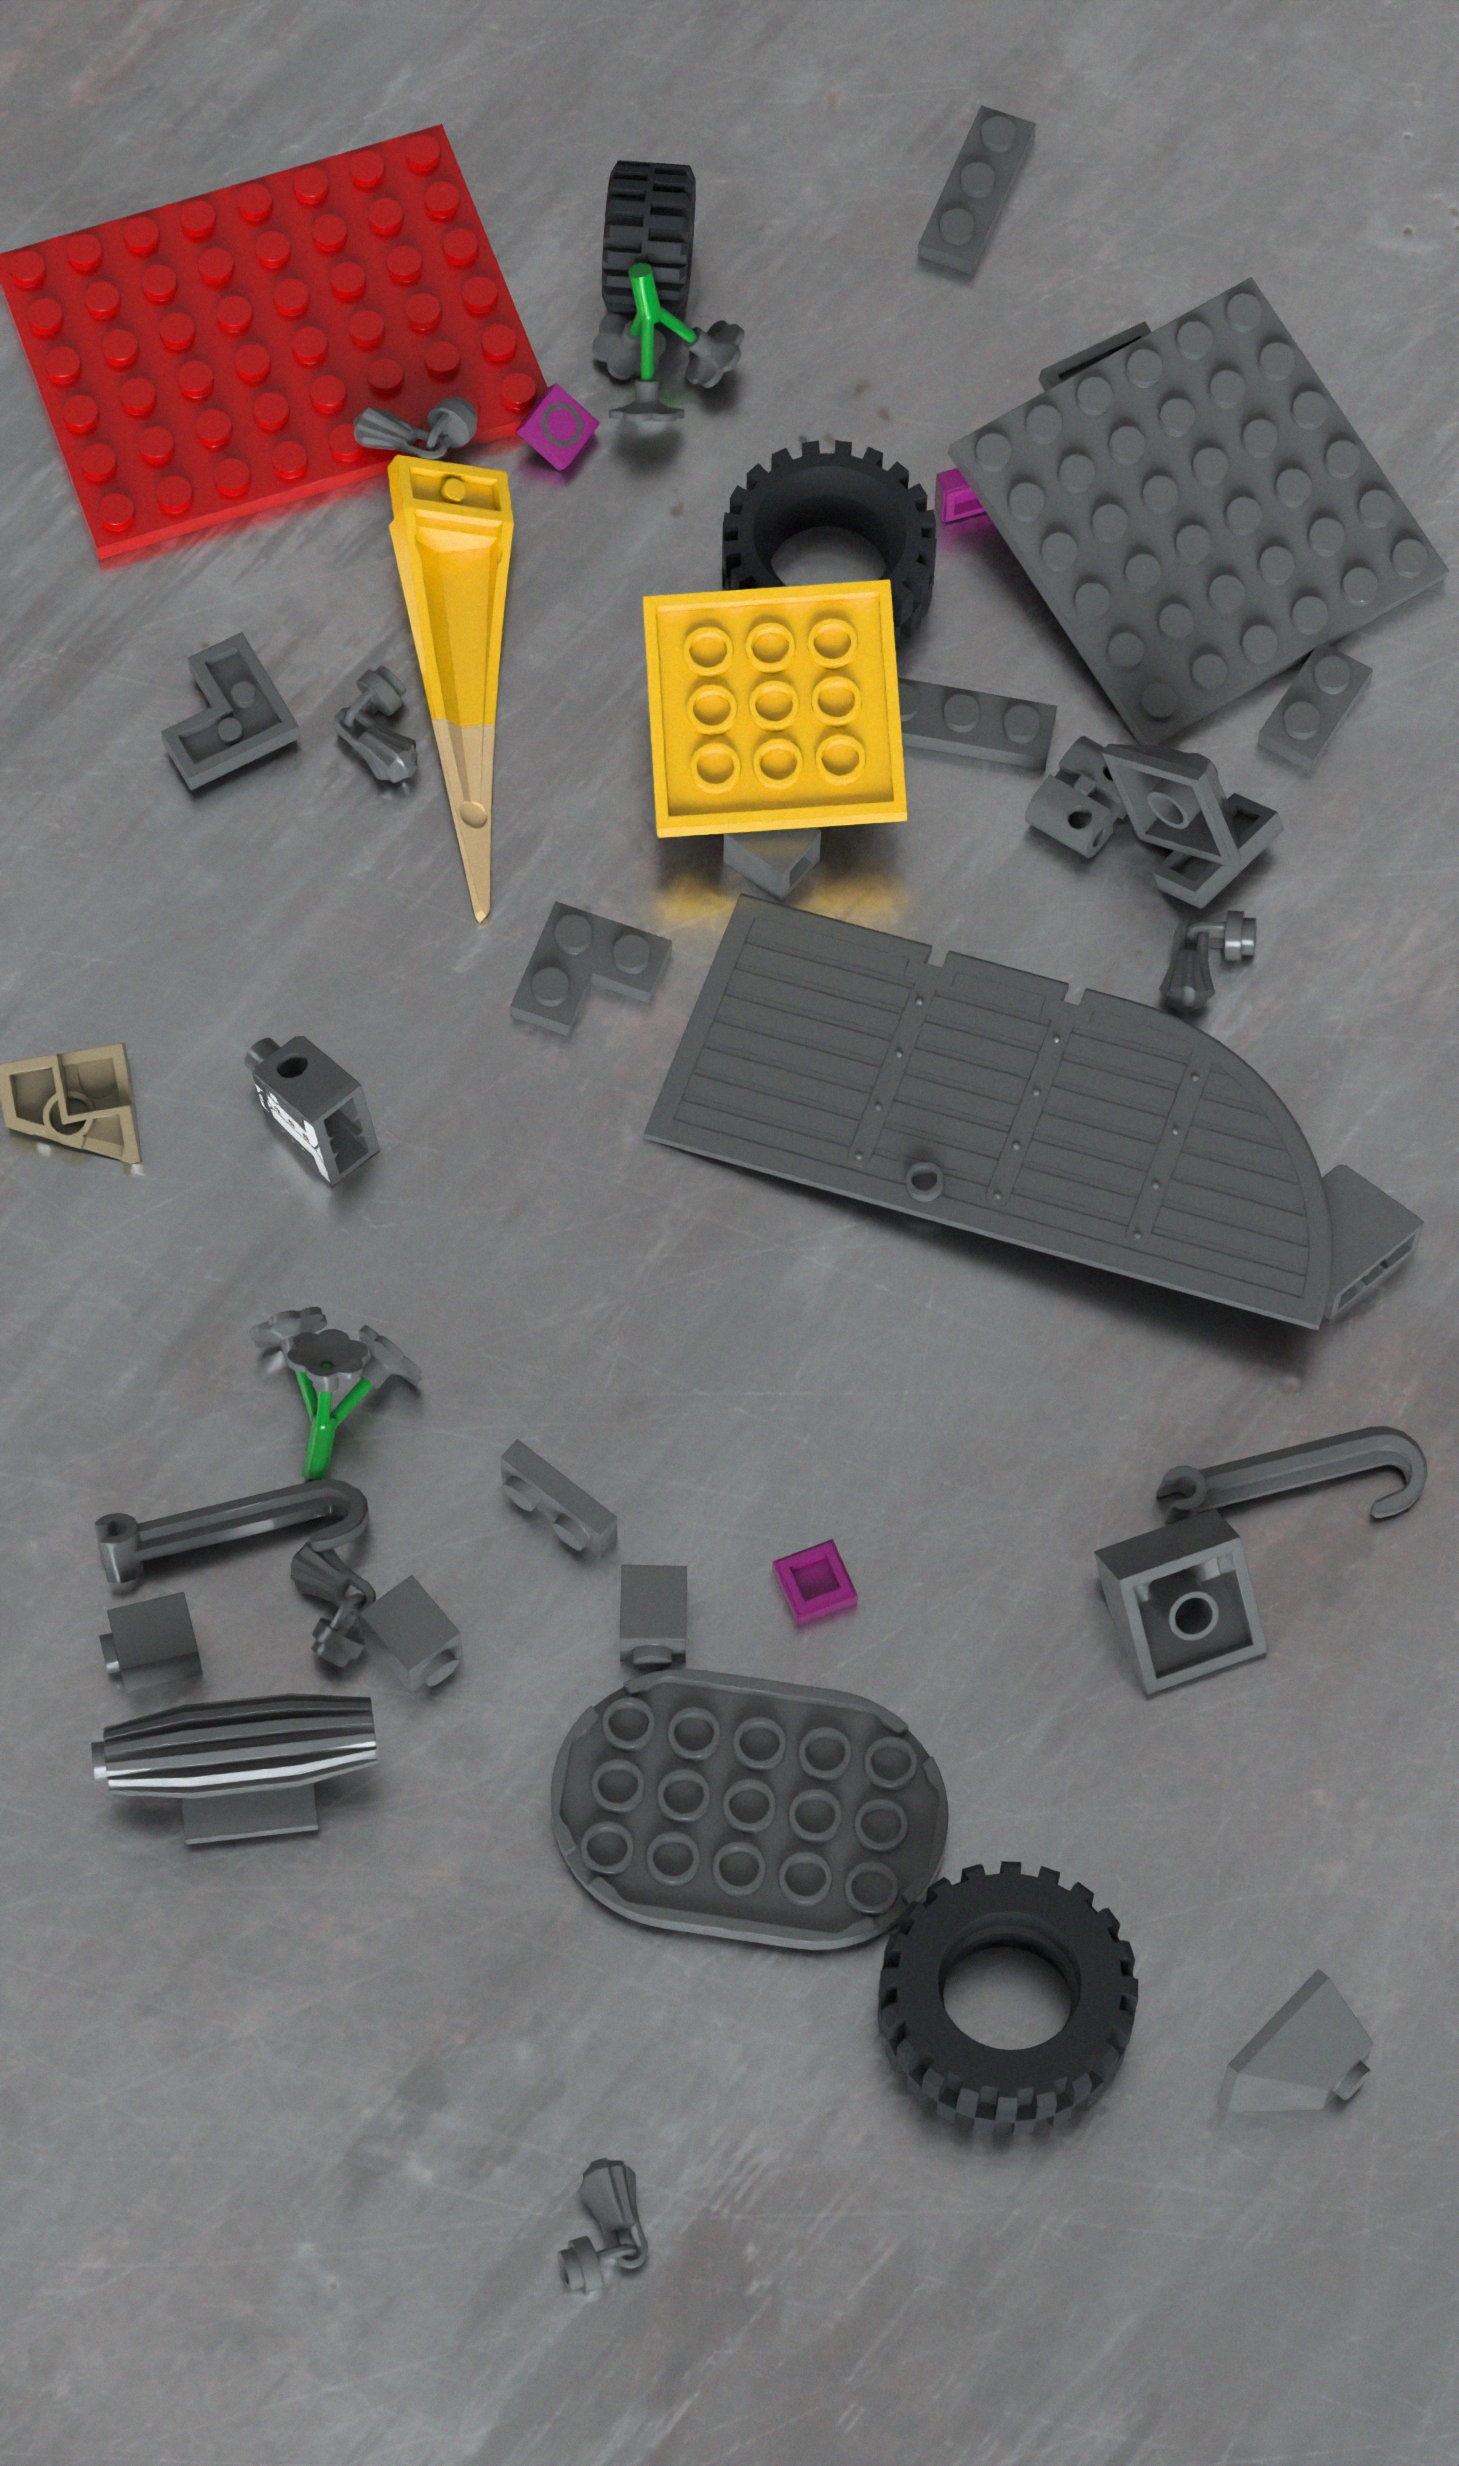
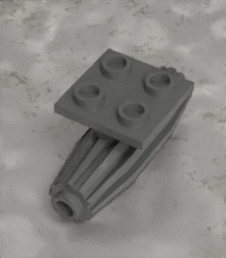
[91,1693,378,1845]

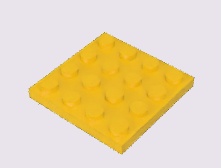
[643,580,907,838]

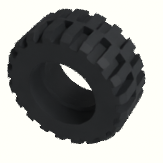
[878,1861,1138,2135]

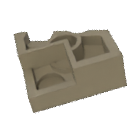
[0,1043,142,1164]

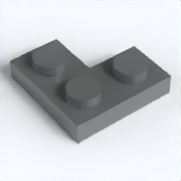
[161,632,300,790]
[510,901,672,1037]

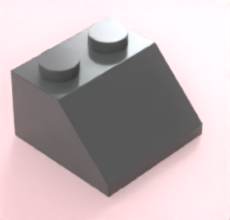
[1094,1509,1268,1695]

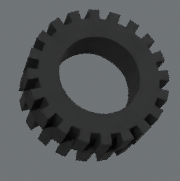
[722,440,937,650]

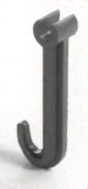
[1156,1426,1428,1524]
[94,1479,369,1583]

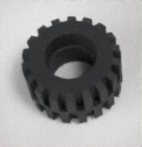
[602,160,696,316]

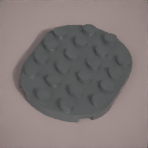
[551,1669,949,1950]

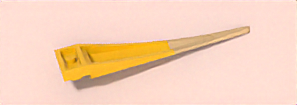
[387,455,514,923]

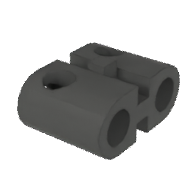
[1025,736,1127,858]

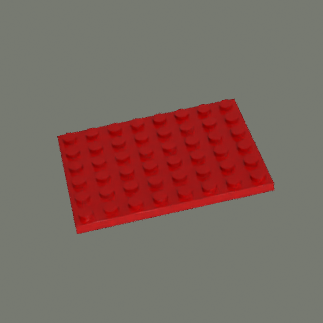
[0,124,548,560]

